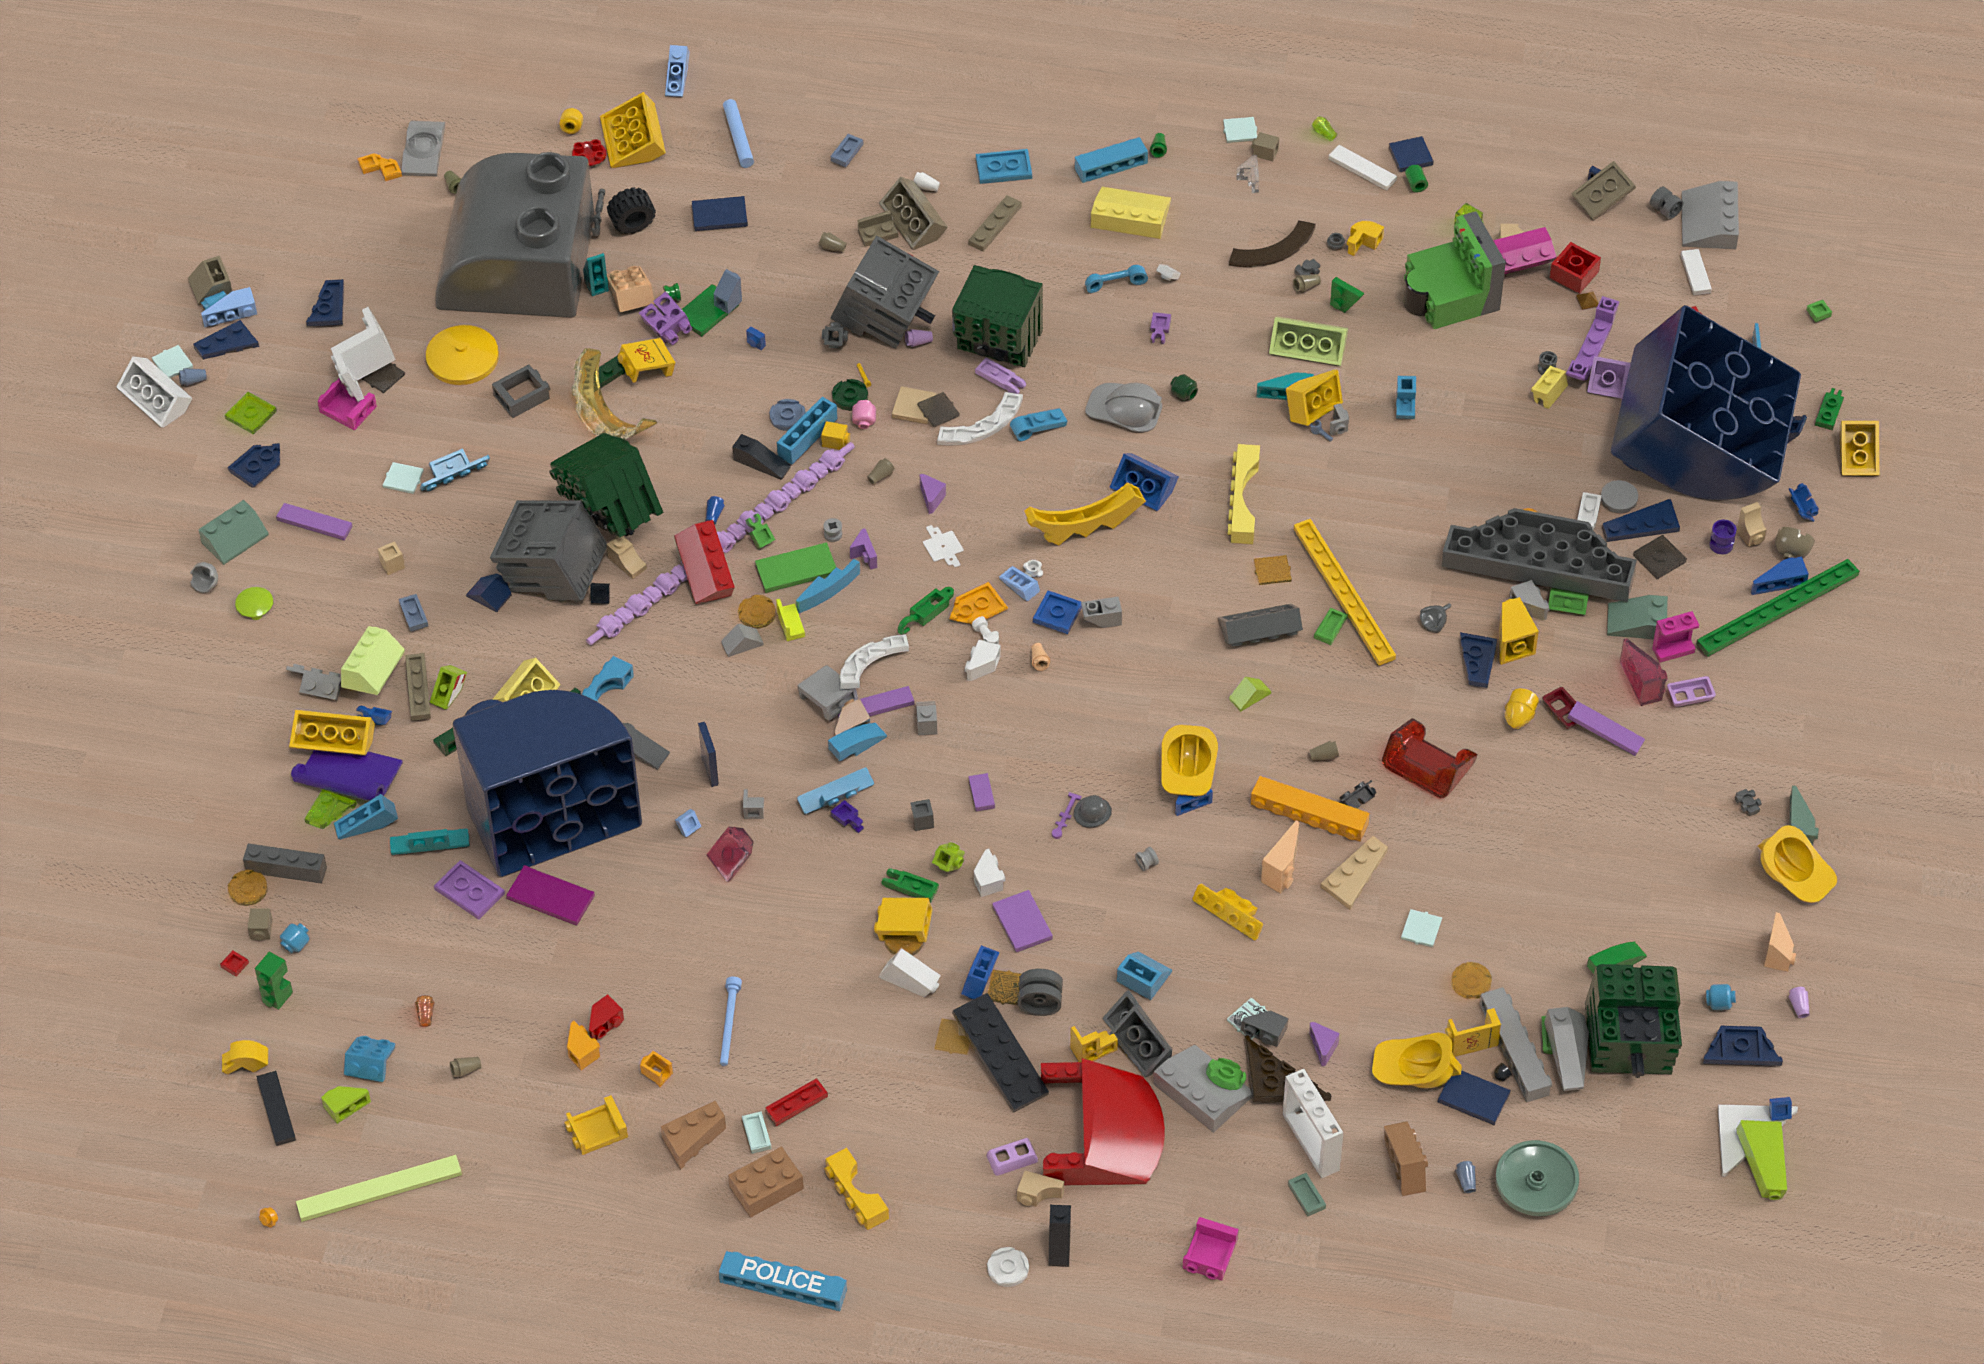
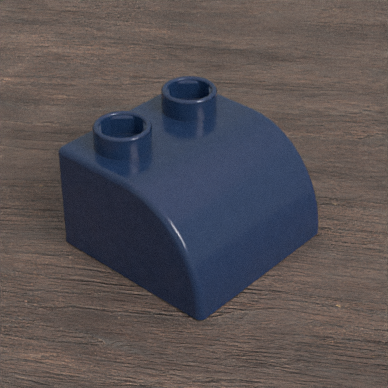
[1611,305,1801,500]
[452,690,642,877]

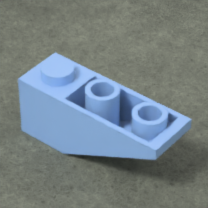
[665,45,690,97]
[201,287,257,327]

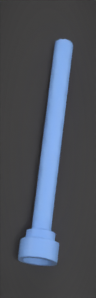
[720,976,742,1066]

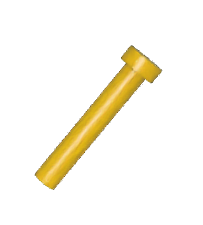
[857,363,871,388]

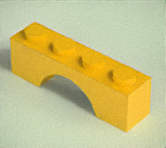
[824,1147,889,1230]

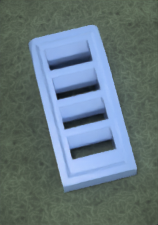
[999,566,1040,601]

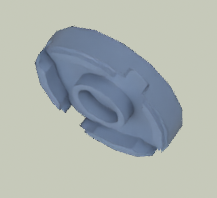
[769,399,806,431]

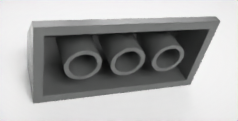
[1218,603,1303,646]

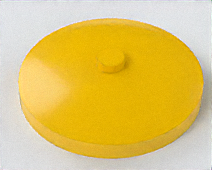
[426,325,499,385]

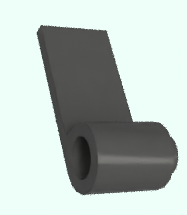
[623,723,670,770]

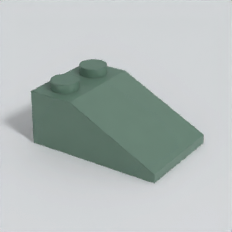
[1607,595,1668,639]

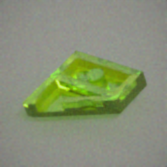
[305,789,357,829]

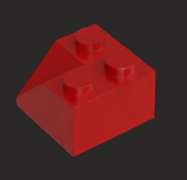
[1550,242,1601,294]

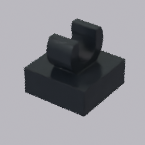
[590,583,610,604]

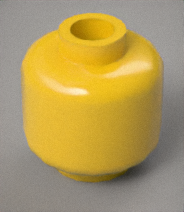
[559,108,583,134]

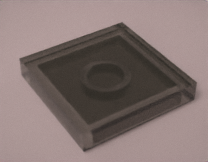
[1633,534,1687,580]

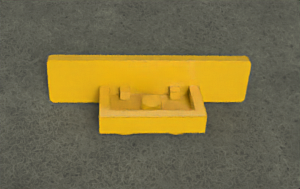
[1192,884,1263,940]

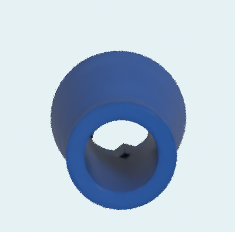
[705,496,725,525]

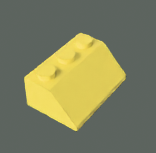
[493,658,560,702]

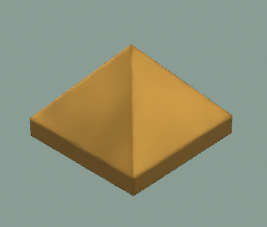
[1576,291,1599,310]

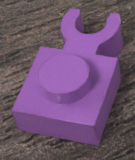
[1150,312,1171,344]

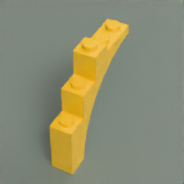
[1024,483,1146,546]

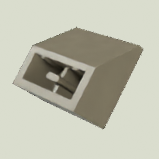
[188,256,232,305]

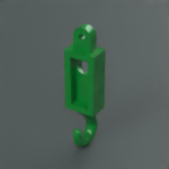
[897,586,954,635]

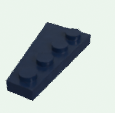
[1602,498,1680,542]

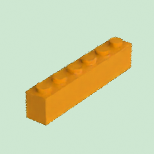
[1251,776,1370,842]

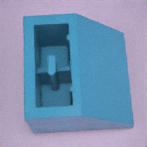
[1117,951,1172,1000]

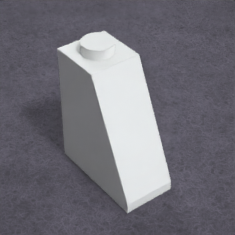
[879,948,941,997]

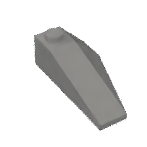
[1544,1007,1589,1091]

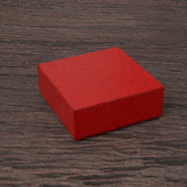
[220,950,249,977]

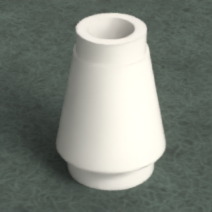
[914,172,940,192]

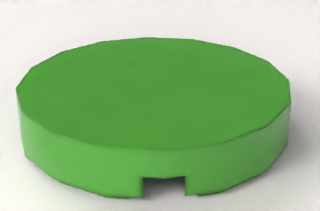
[1206,1058,1246,1090]

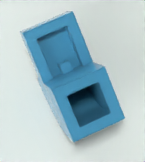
[1396,376,1416,419]

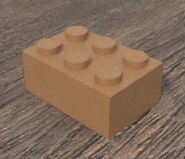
[728,1146,804,1218]

